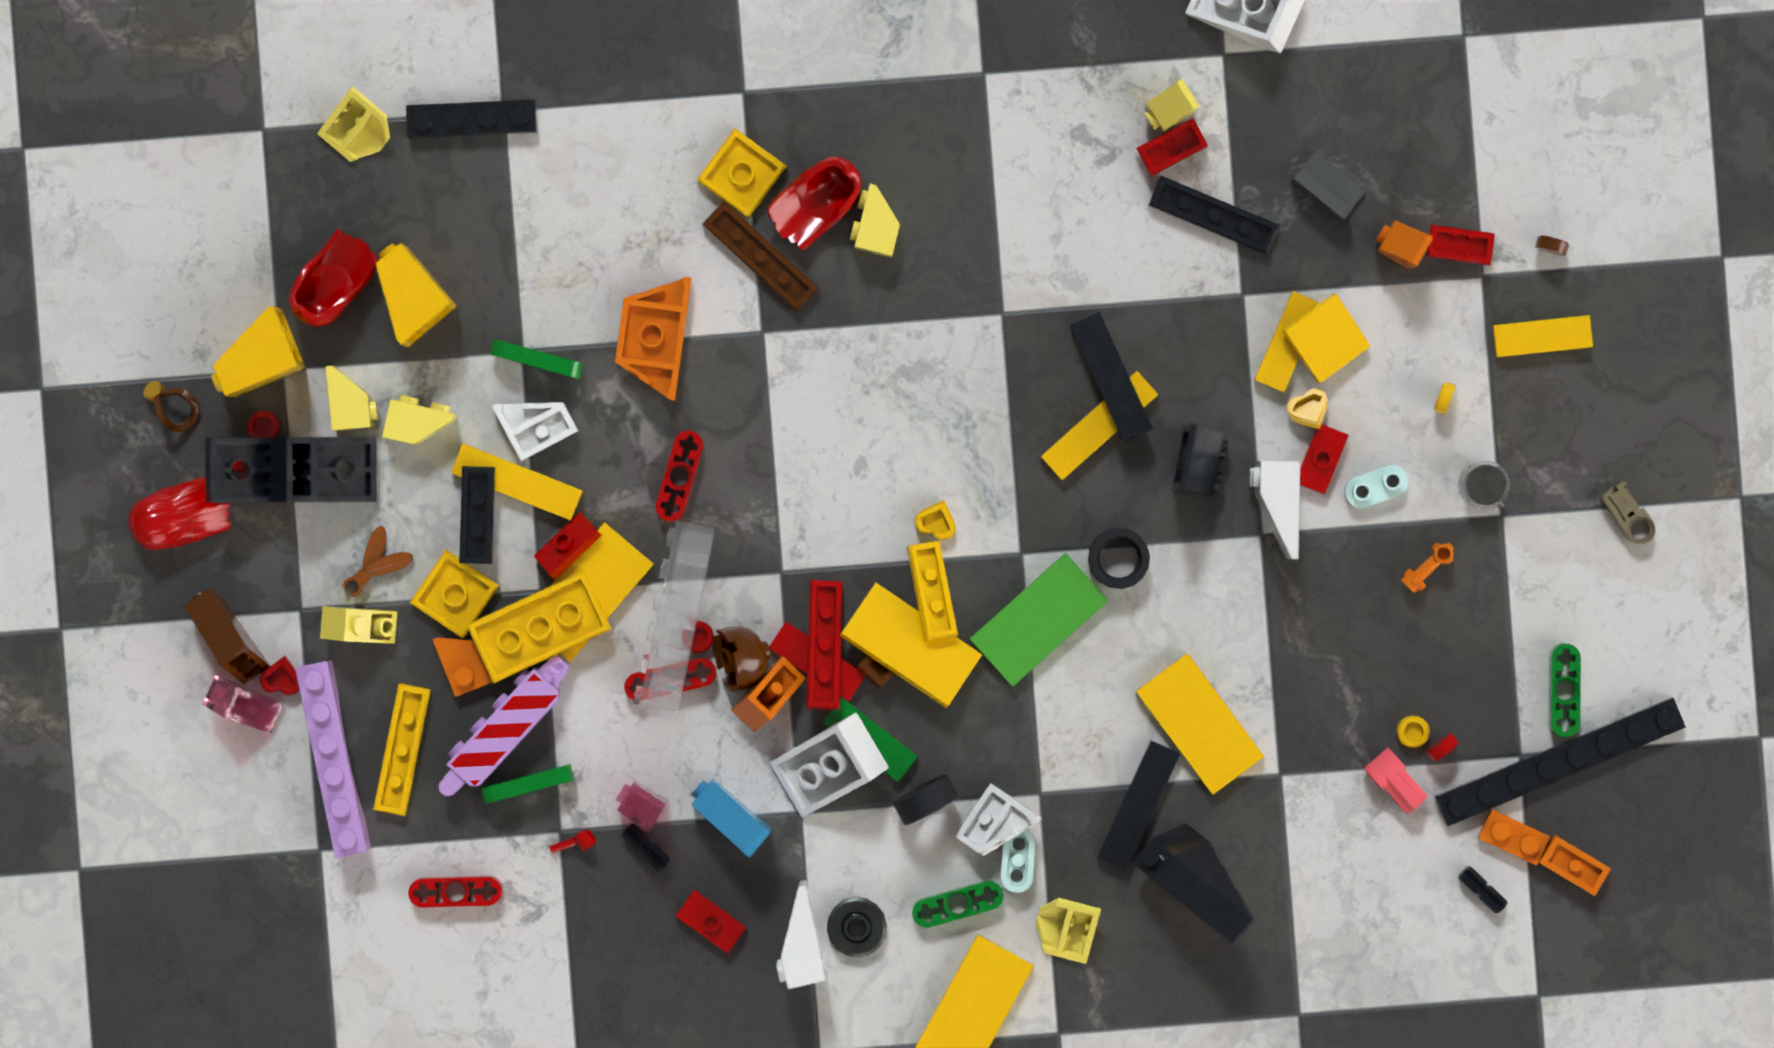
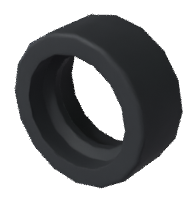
[1088,528,1150,589]
[893,774,958,825]

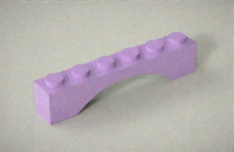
[295,660,372,858]

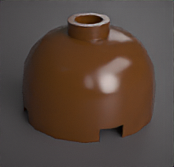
[713,626,771,692]

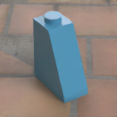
[691,778,772,857]

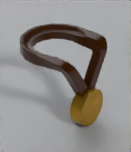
[143,381,200,432]

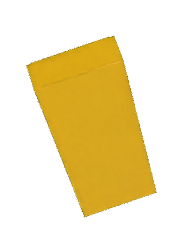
[1254,291,1320,393]
[1492,315,1593,358]
[906,541,958,642]

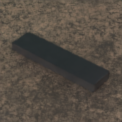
[1148,176,1280,255]
[1070,312,1153,443]
[1097,740,1180,871]

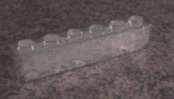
[633,521,716,720]

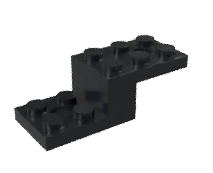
[205,437,377,503]

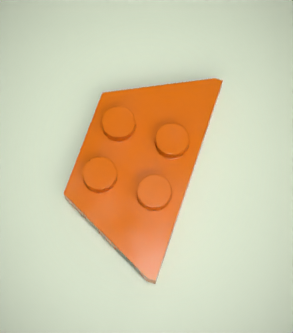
[615,277,692,401]

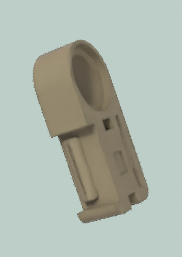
[1600,482,1656,544]

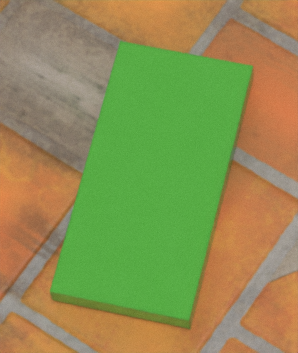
[970,553,1109,687]

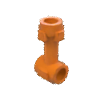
[1401,542,1454,594]

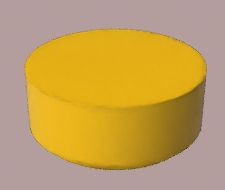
[1434,382,1456,415]
[1396,715,1430,748]

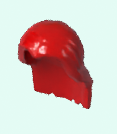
[767,156,862,251]
[289,229,379,327]
[128,477,231,550]

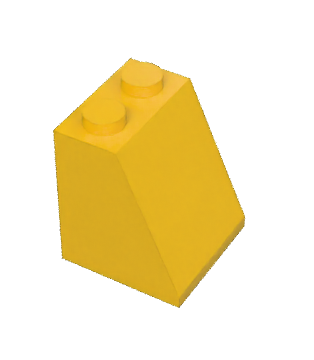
[376,243,457,347]
[211,306,306,398]

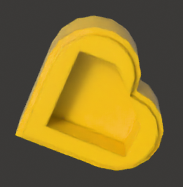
[1287,388,1328,429]
[915,500,956,540]

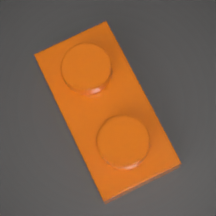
[1477,809,1550,866]
[1538,835,1611,896]

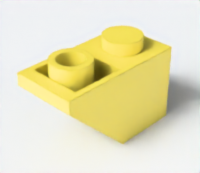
[850,184,900,258]
[382,395,457,445]
[320,606,397,644]

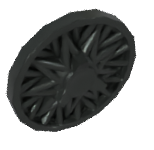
[827,897,887,957]

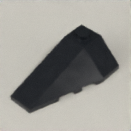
[1133,823,1256,946]

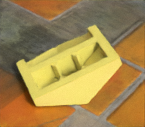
[317,87,390,162]
[1036,898,1101,964]

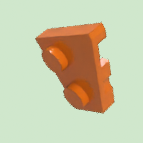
[432,637,493,697]

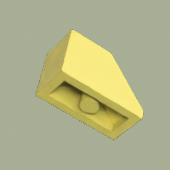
[1144,79,1199,133]
[326,366,379,431]

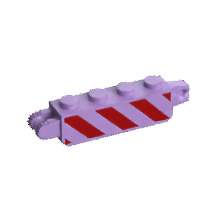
[438,655,571,797]

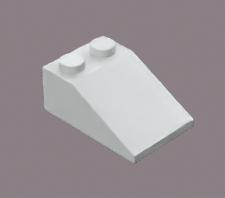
[1185,0,1305,54]
[1249,461,1300,559]
[769,712,889,818]
[776,880,827,989]

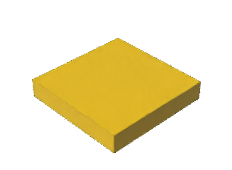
[697,128,787,218]
[1282,293,1371,383]
[410,549,500,639]

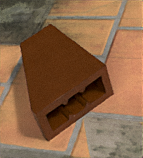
[184,588,270,685]

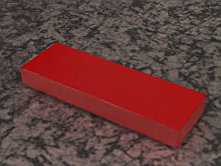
[769,621,865,702]

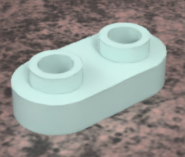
[1344,465,1408,508]
[1001,830,1035,893]

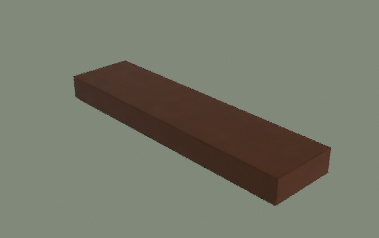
[702,201,819,312]

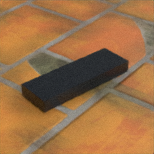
[459,466,495,564]

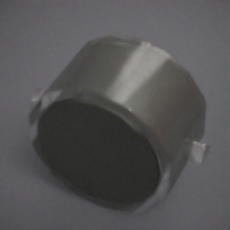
[1458,461,1510,509]

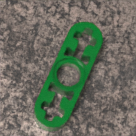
[489,339,584,379]
[1549,643,1581,737]
[480,764,575,804]
[912,880,1003,928]

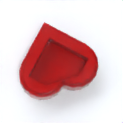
[260,656,300,695]

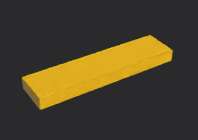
[1040,371,1158,480]
[451,443,583,521]
[373,683,431,816]

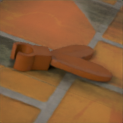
[343,526,413,597]

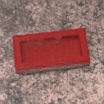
[1136,118,1208,177]
[1425,224,1495,266]
[1300,424,1349,495]
[534,512,602,579]
[675,889,747,954]

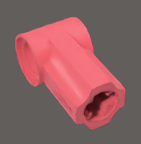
[1363,747,1428,814]

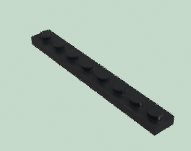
[1434,697,1686,826]

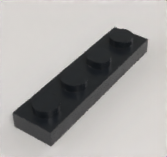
[406,99,537,139]

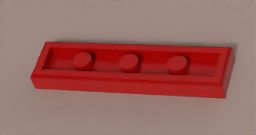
[806,580,842,711]

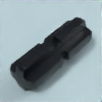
[621,823,670,871]
[1458,866,1508,914]

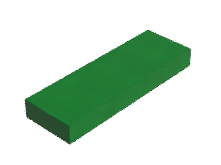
[822,697,918,782]

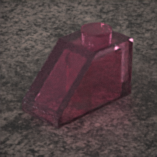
[202,675,285,734]
[616,781,668,832]

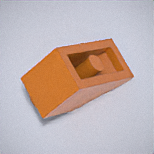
[1375,221,1434,270]
[731,656,806,732]

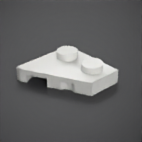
[492,402,579,461]
[955,783,1041,856]

